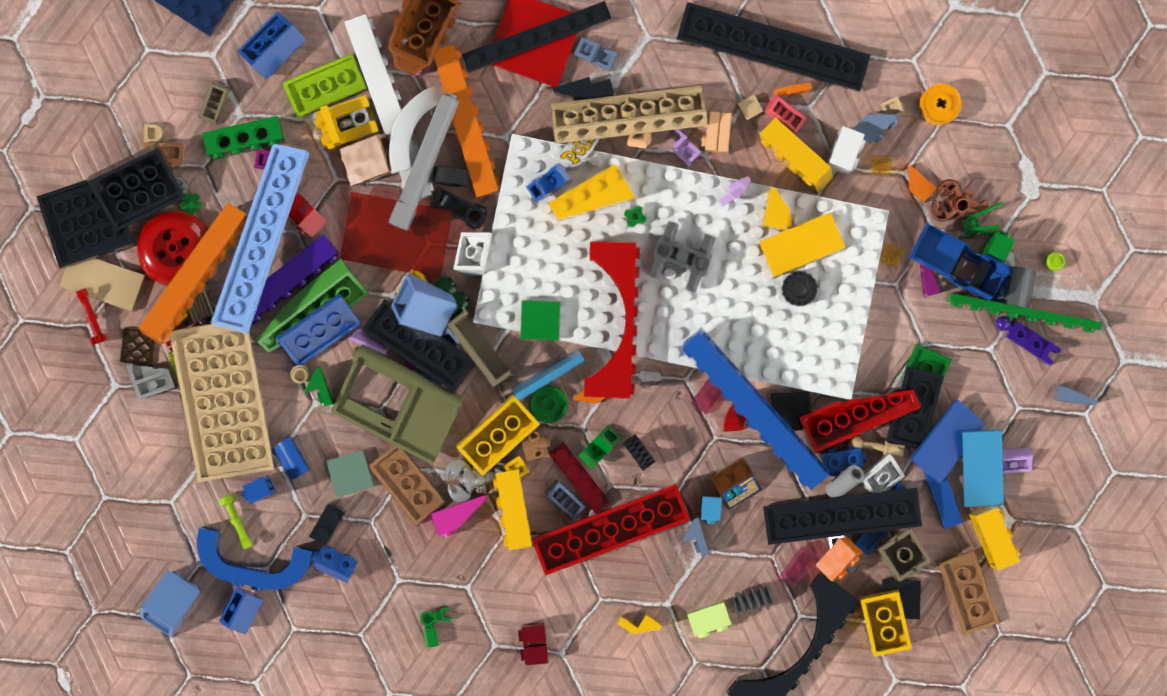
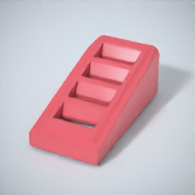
[763,95,807,134]

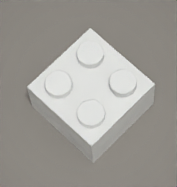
[826,126,866,175]

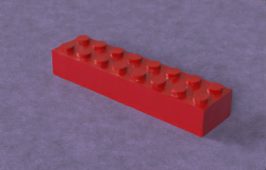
[531,483,690,576]

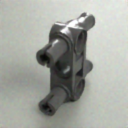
[649,221,715,293]

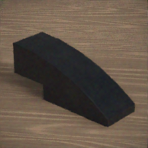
[553,77,614,100]

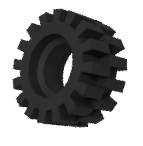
[781,271,818,307]
[623,434,655,471]

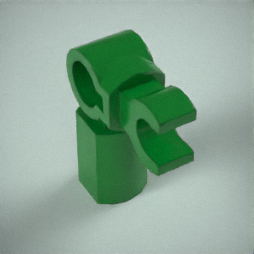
[420,607,451,648]

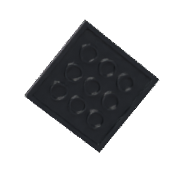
[36,179,134,269]

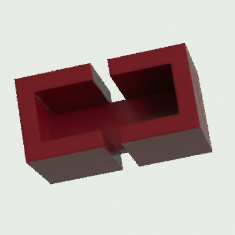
[518,623,549,666]

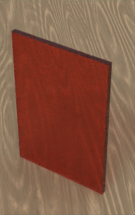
[340,191,453,279]

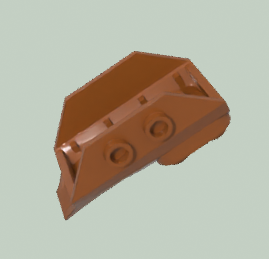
[388,0,462,75]

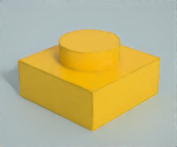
[503,455,530,477]

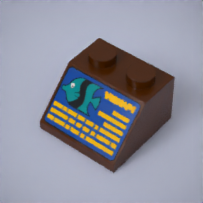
[709,457,762,510]

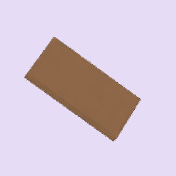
[368,445,446,526]
[938,550,1000,635]

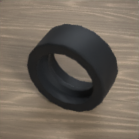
[432,166,470,187]

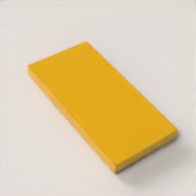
[759,212,846,278]

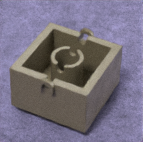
[876,528,932,582]

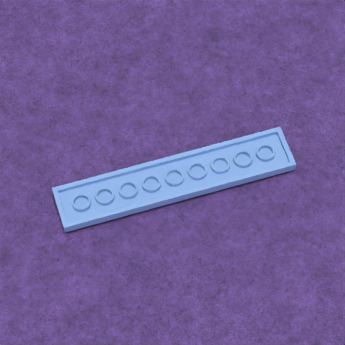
[211,144,310,334]

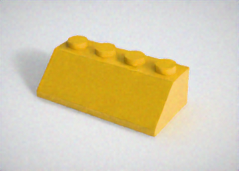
[456,394,540,476]

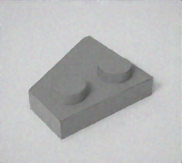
[126,364,176,400]

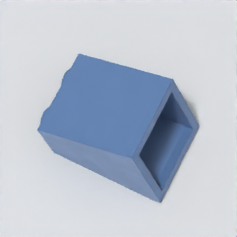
[391,273,457,336]
[140,570,200,638]

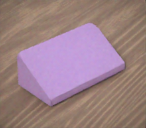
[350,328,390,355]
[1002,448,1033,474]

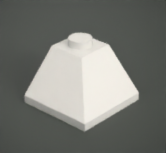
[453,233,492,276]

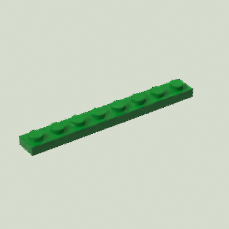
[946,293,1102,333]

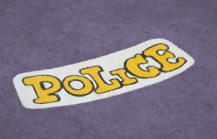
[556,139,599,168]

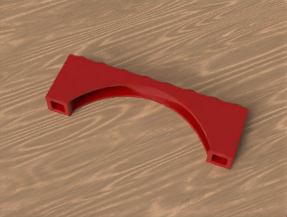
[584,241,640,399]

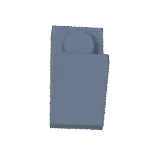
[681,517,709,557]

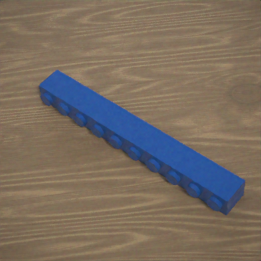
[682,328,829,490]

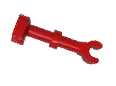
[76,288,108,345]

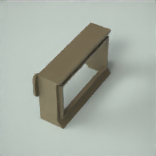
[447,308,516,387]

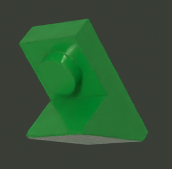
[304,367,334,406]

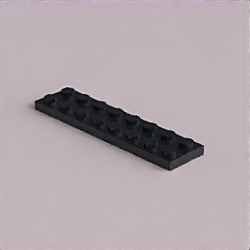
[763,487,922,545]

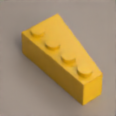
[760,117,833,194]
[548,164,635,222]
[493,469,533,551]

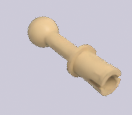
[848,436,904,457]

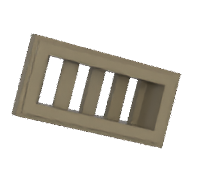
[198,81,231,125]

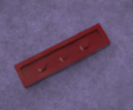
[549,442,610,514]

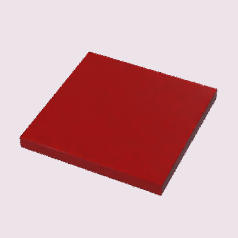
[492,0,578,87]

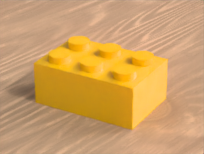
[968,506,1020,571]
[859,589,912,657]

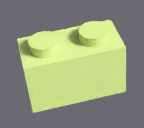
[686,601,731,638]

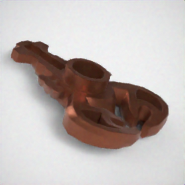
[931,179,989,222]

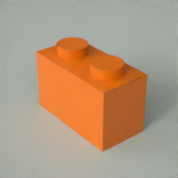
[815,536,862,582]

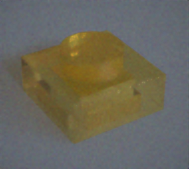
[871,155,892,176]
[879,243,904,268]

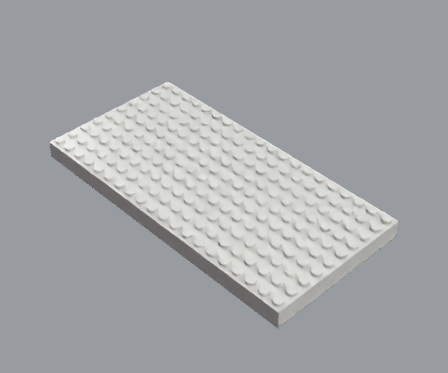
[473,134,889,400]

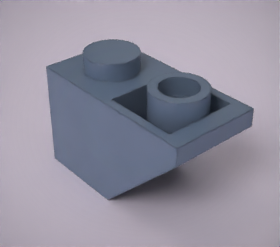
[854,113,899,144]

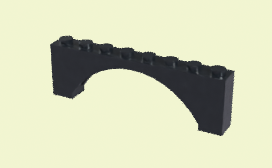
[726,571,859,696]

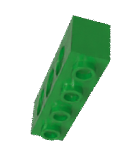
[202,116,285,159]

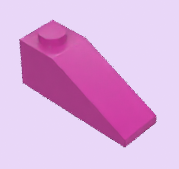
[431,494,488,538]

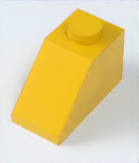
[762,187,793,231]

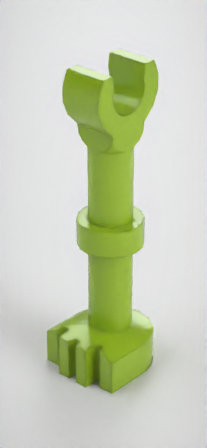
[219,493,253,549]

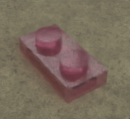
[691,379,722,414]
[779,546,818,588]

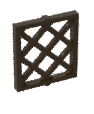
[120,328,155,366]

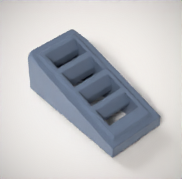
[1054,385,1098,405]
[544,480,586,521]

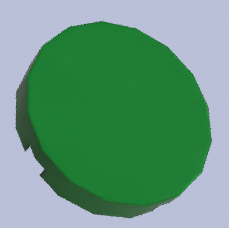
[530,385,568,423]

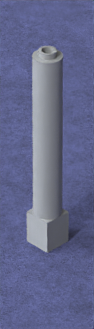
[389,92,459,231]

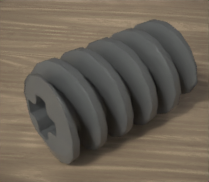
[731,585,774,617]

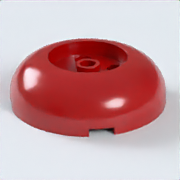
[137,211,208,286]

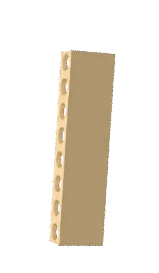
[551,86,708,144]

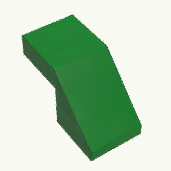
[578,425,622,469]

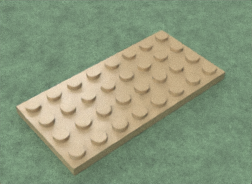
[170,324,275,482]

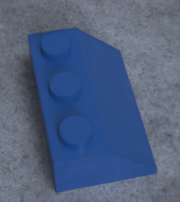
[237,11,306,80]

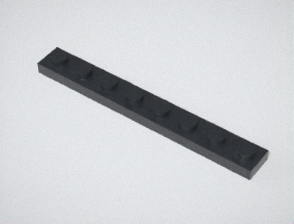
[462,1,612,73]

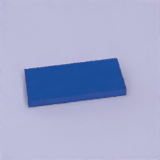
[276,294,361,365]
[910,399,985,484]

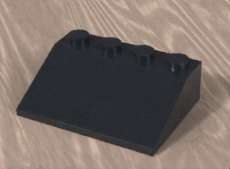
[87,142,185,232]

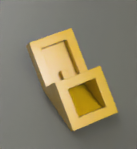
[617,613,662,634]

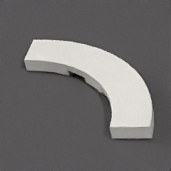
[388,84,445,174]

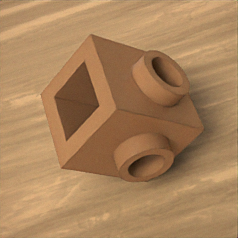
[522,429,551,461]

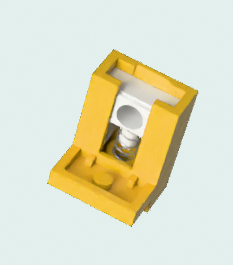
[314,95,380,151]

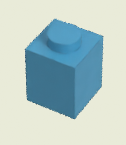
[700,496,722,524]

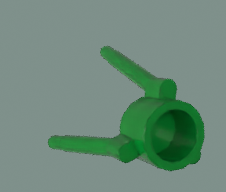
[963,202,1004,236]

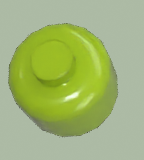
[1044,252,1065,271]

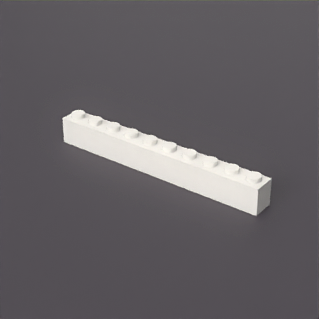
[344,14,434,200]

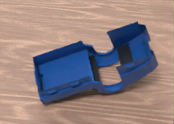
[908,223,1012,300]

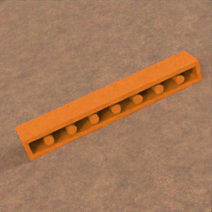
[434,44,501,199]
[138,203,248,345]

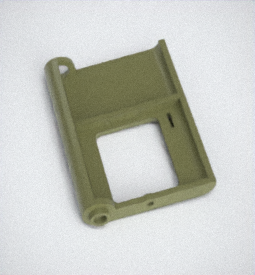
[331,345,465,465]

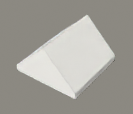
[861,454,905,493]

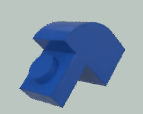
[526,163,570,203]

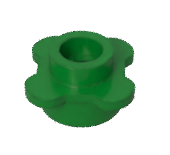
[624,205,646,228]

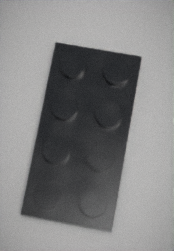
[886,366,944,449]

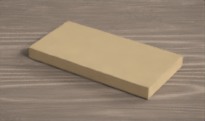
[59,258,145,312]

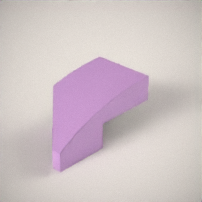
[674,129,702,167]
[718,176,751,206]

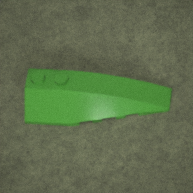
[256,259,369,353]

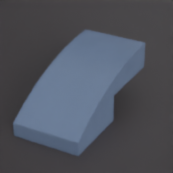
[574,37,619,72]

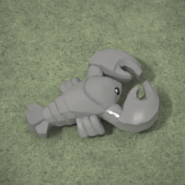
[445,458,503,503]

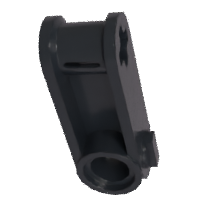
[430,187,488,230]

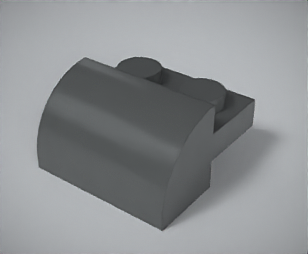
[989,266,1036,308]

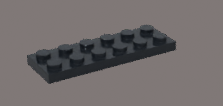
[362,299,476,393]

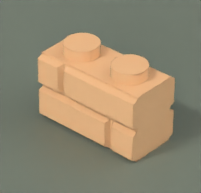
[701,112,732,154]

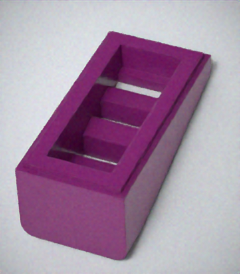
[920,264,940,298]

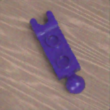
[996,316,1061,366]

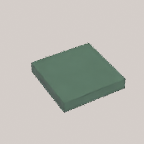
[326,450,374,498]

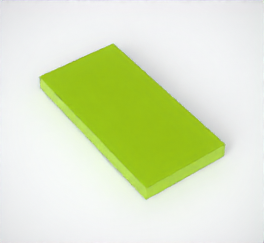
[283,53,368,118]

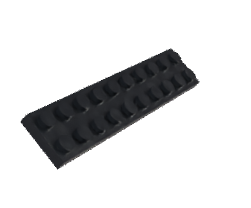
[676,2,871,92]

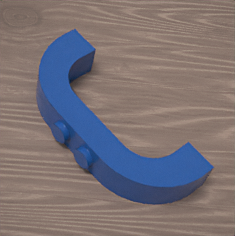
[197,527,315,591]

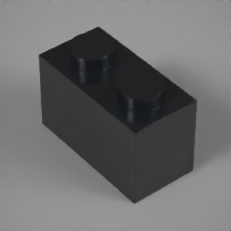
[309,502,347,546]

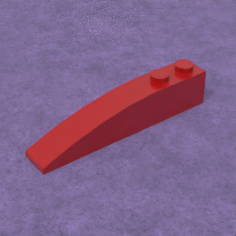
[799,390,921,454]

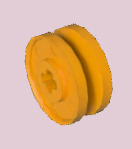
[919,83,962,125]

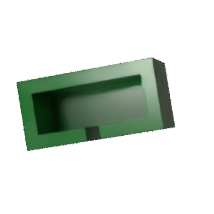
[981,231,1015,262]

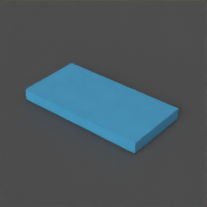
[512,349,584,400]
[962,429,1004,507]

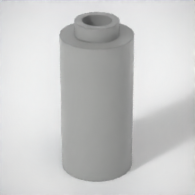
[826,465,864,498]

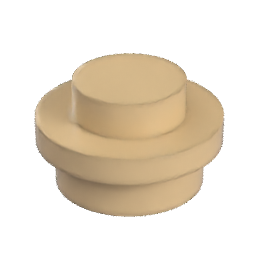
[290,365,310,384]

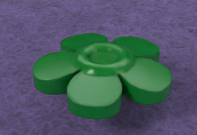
[180,193,202,214]

